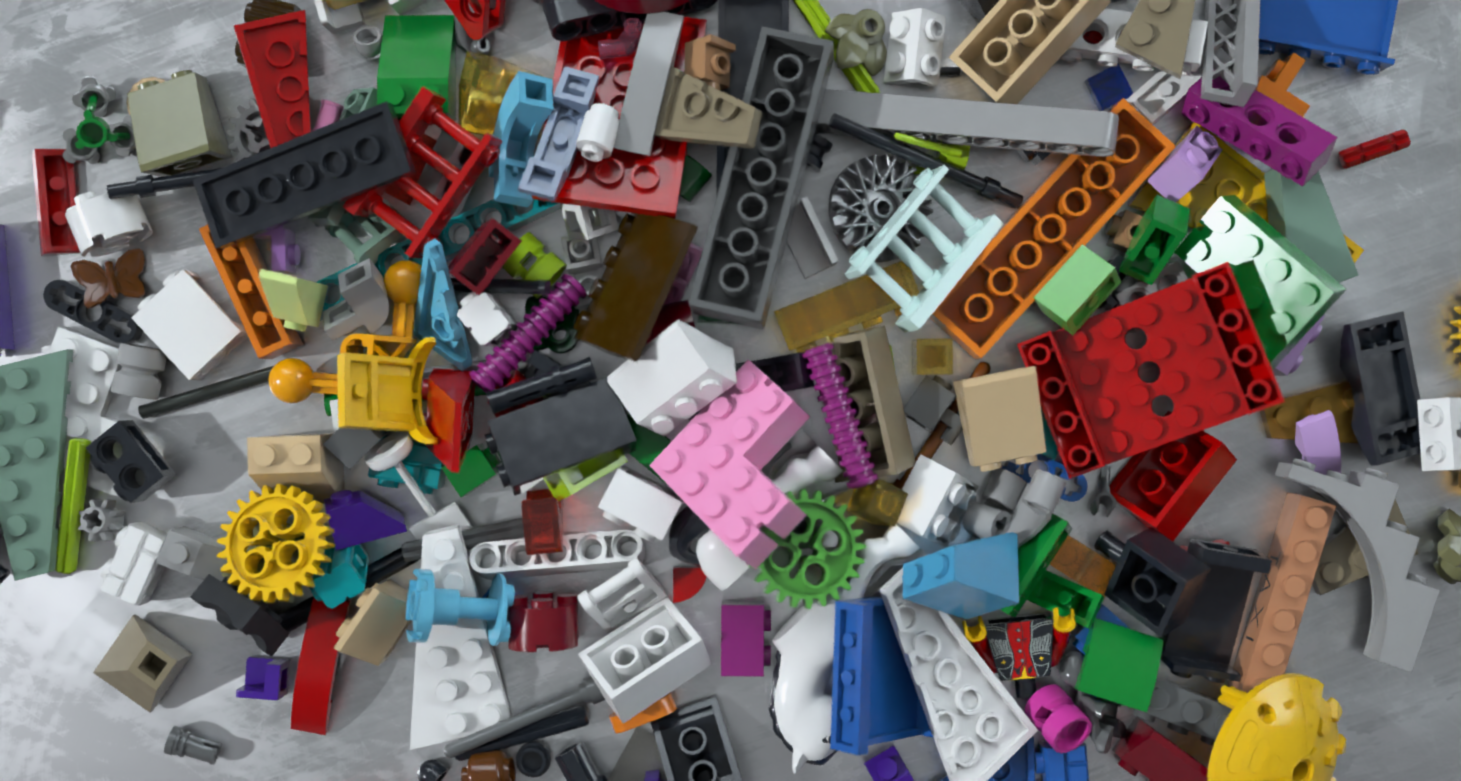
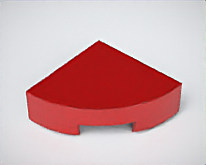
[673,566,707,603]

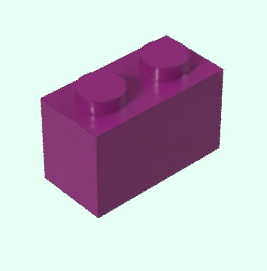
[721,600,771,677]

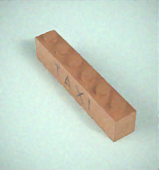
[1227,492,1336,693]

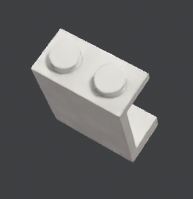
[132,270,248,380]

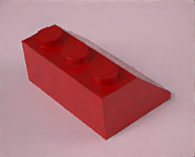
[1109,410,1237,541]

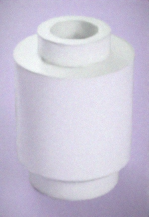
[576,104,619,161]

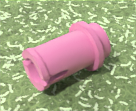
[310,100,344,132]

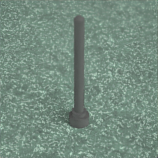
[444,675,605,758]

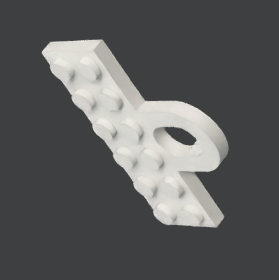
[48,327,160,529]

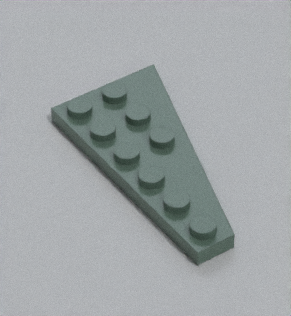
[0,349,74,581]

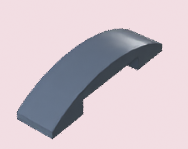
[518,66,599,201]

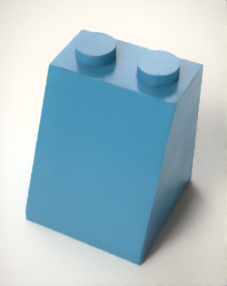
[902,532,1019,620]

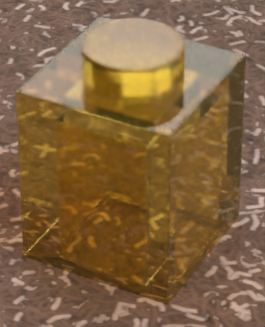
[912,338,953,375]
[846,478,908,527]

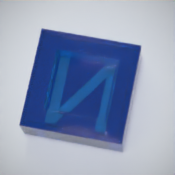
[1084,63,1133,111]

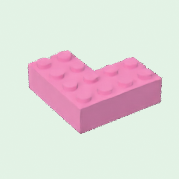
[649,359,810,570]

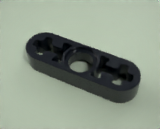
[43,280,143,344]

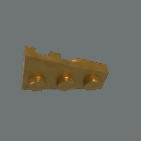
[1260,381,1359,444]

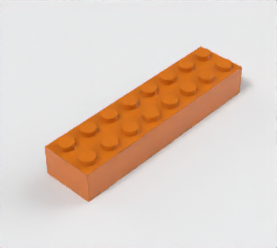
[929,98,1176,359]

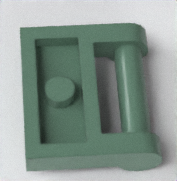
[324,196,406,265]

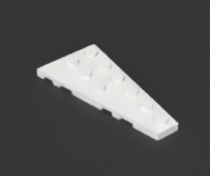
[879,568,1038,781]

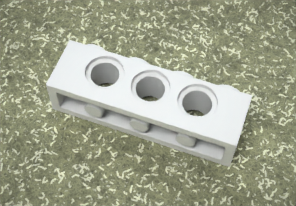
[1060,9,1208,76]

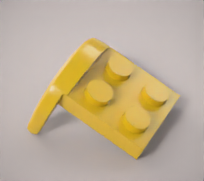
[337,337,438,444]

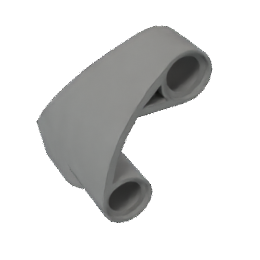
[963,468,1066,548]

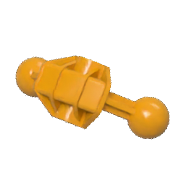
[268,260,422,403]

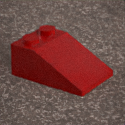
[422,368,476,473]

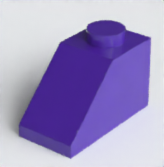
[324,490,407,550]

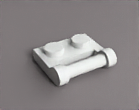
[577,557,667,634]

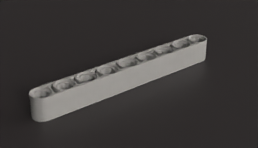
[815,89,1119,157]

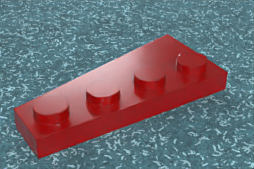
[233,10,311,148]

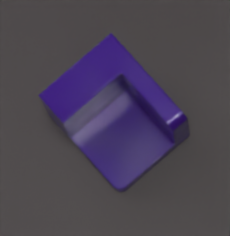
[236,656,291,701]

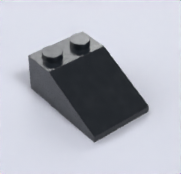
[651,697,743,781]

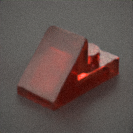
[521,489,563,555]

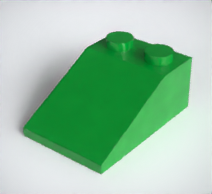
[377,15,456,121]

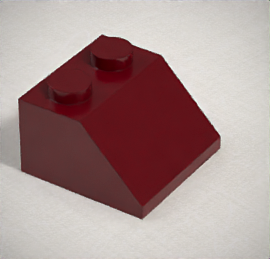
[1112,716,1208,781]

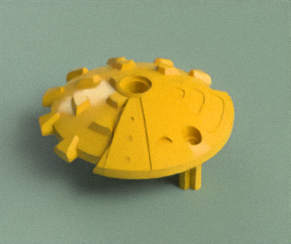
[1207,673,1346,781]

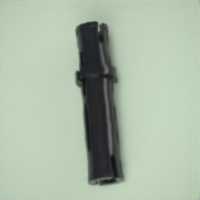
[486,357,597,414]

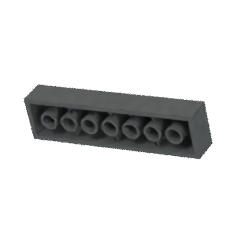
[688,26,834,330]

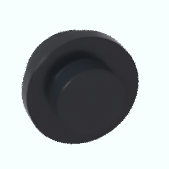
[516,741,551,777]

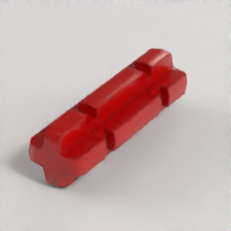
[1338,129,1411,169]

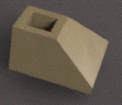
[93,614,192,713]

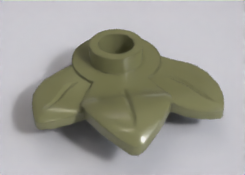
[825,9,887,76]

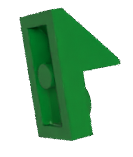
[1027,570,1105,629]

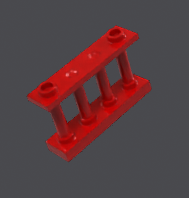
[343,86,503,259]

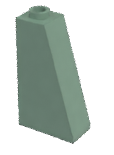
[1264,169,1359,283]

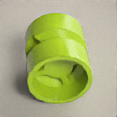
[501,232,567,299]

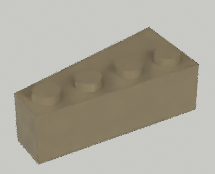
[834,326,916,483]

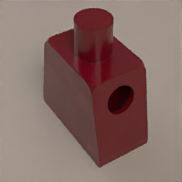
[448,218,522,296]

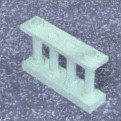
[844,165,1004,333]

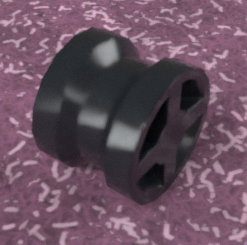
[806,133,833,171]

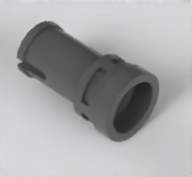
[164,726,222,765]

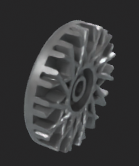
[828,154,934,262]

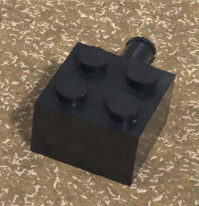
[1094,527,1211,637]

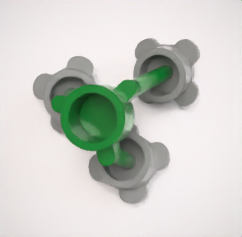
[63,76,136,164]

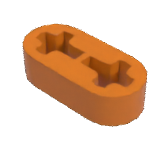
[609,692,677,733]

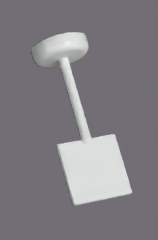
[364,431,473,552]

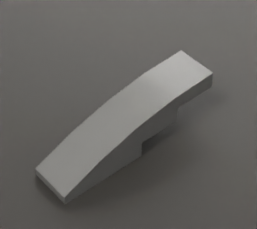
[613,12,684,157]

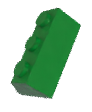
[1000,514,1073,617]

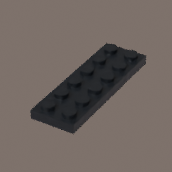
[193,101,416,249]

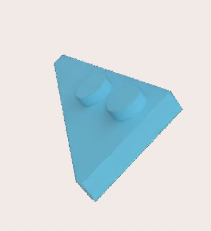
[413,239,473,372]

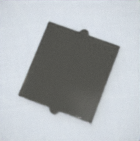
[607,726,667,781]

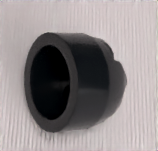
[417,760,449,781]

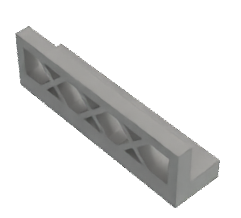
[1201,0,1260,107]

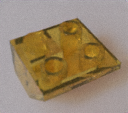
[458,51,544,136]

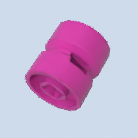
[1024,684,1092,753]

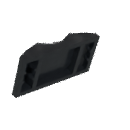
[1340,311,1421,466]

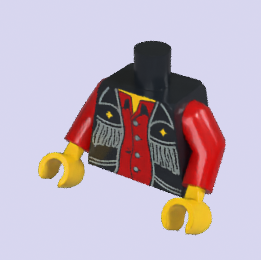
[962,607,1076,699]

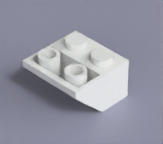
[887,454,979,548]

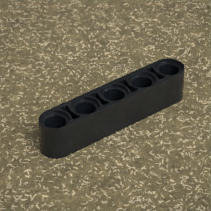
[542,0,718,41]

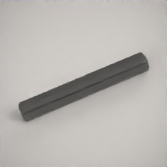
[401,515,542,562]

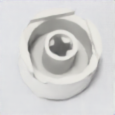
[65,192,153,257]

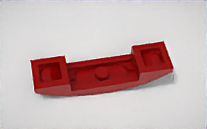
[291,598,351,735]

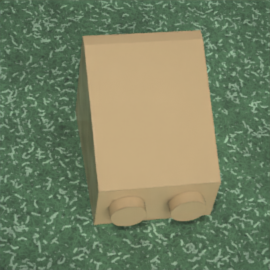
[953,366,1046,472]
[247,433,345,504]

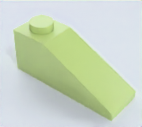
[259,269,328,332]

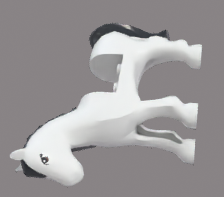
[669,428,927,774]

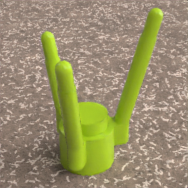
[894,133,970,175]

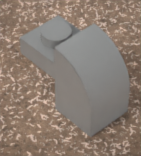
[322,258,389,341]

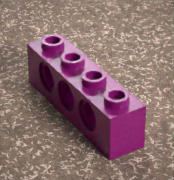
[1182,69,1338,187]

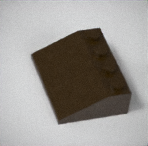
[574,213,698,362]

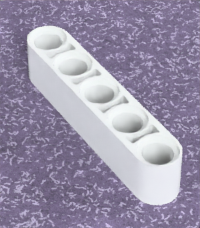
[469,529,646,580]

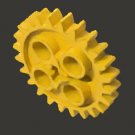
[217,484,335,603]

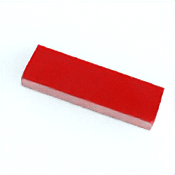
[32,149,81,256]

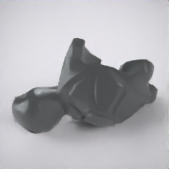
[1060,651,1127,754]

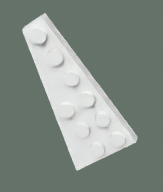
[410,524,512,750]

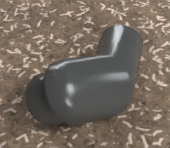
[454,15,491,59]

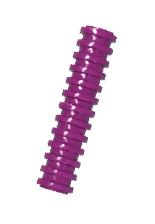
[470,274,587,393]
[803,343,878,489]

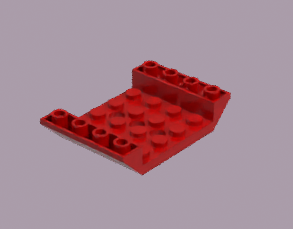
[1017,262,1285,479]

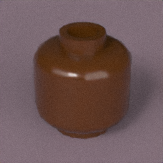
[461,750,516,781]

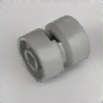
[111,342,167,400]

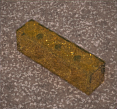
[773,261,919,353]

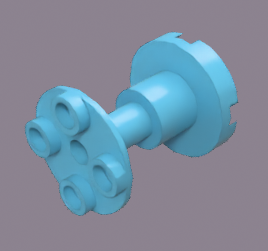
[406,569,515,646]

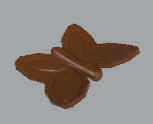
[70,248,145,308]

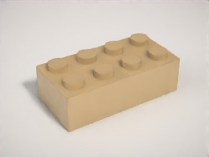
[949,0,1111,104]

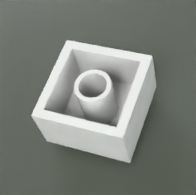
[598,465,683,542]

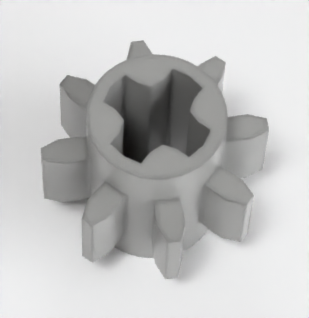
[78,499,126,541]

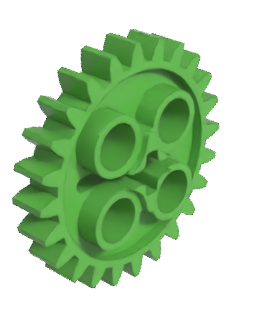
[748,489,866,609]

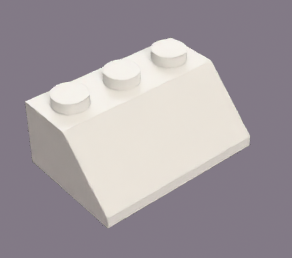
[607,320,737,436]
[578,597,712,723]

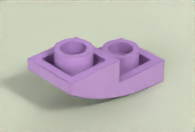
[1295,410,1341,475]

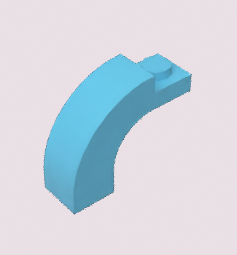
[489,71,553,207]

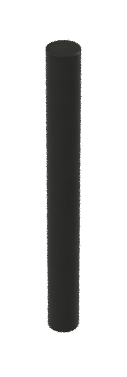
[138,366,274,419]

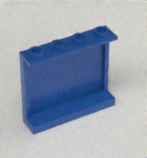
[1258,0,1398,75]
[830,596,933,756]

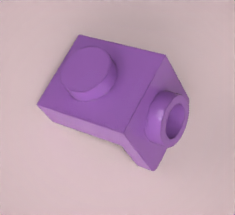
[255,226,301,274]

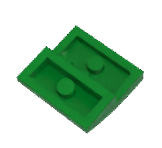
[1074,618,1163,713]

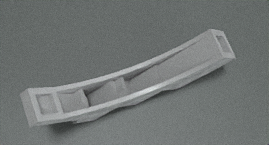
[1275,458,1440,672]

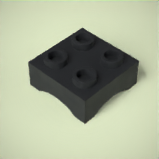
[191,574,290,657]

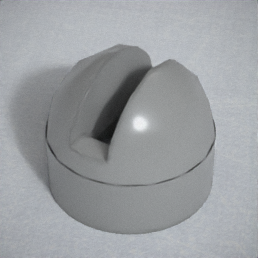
[353,26,382,58]

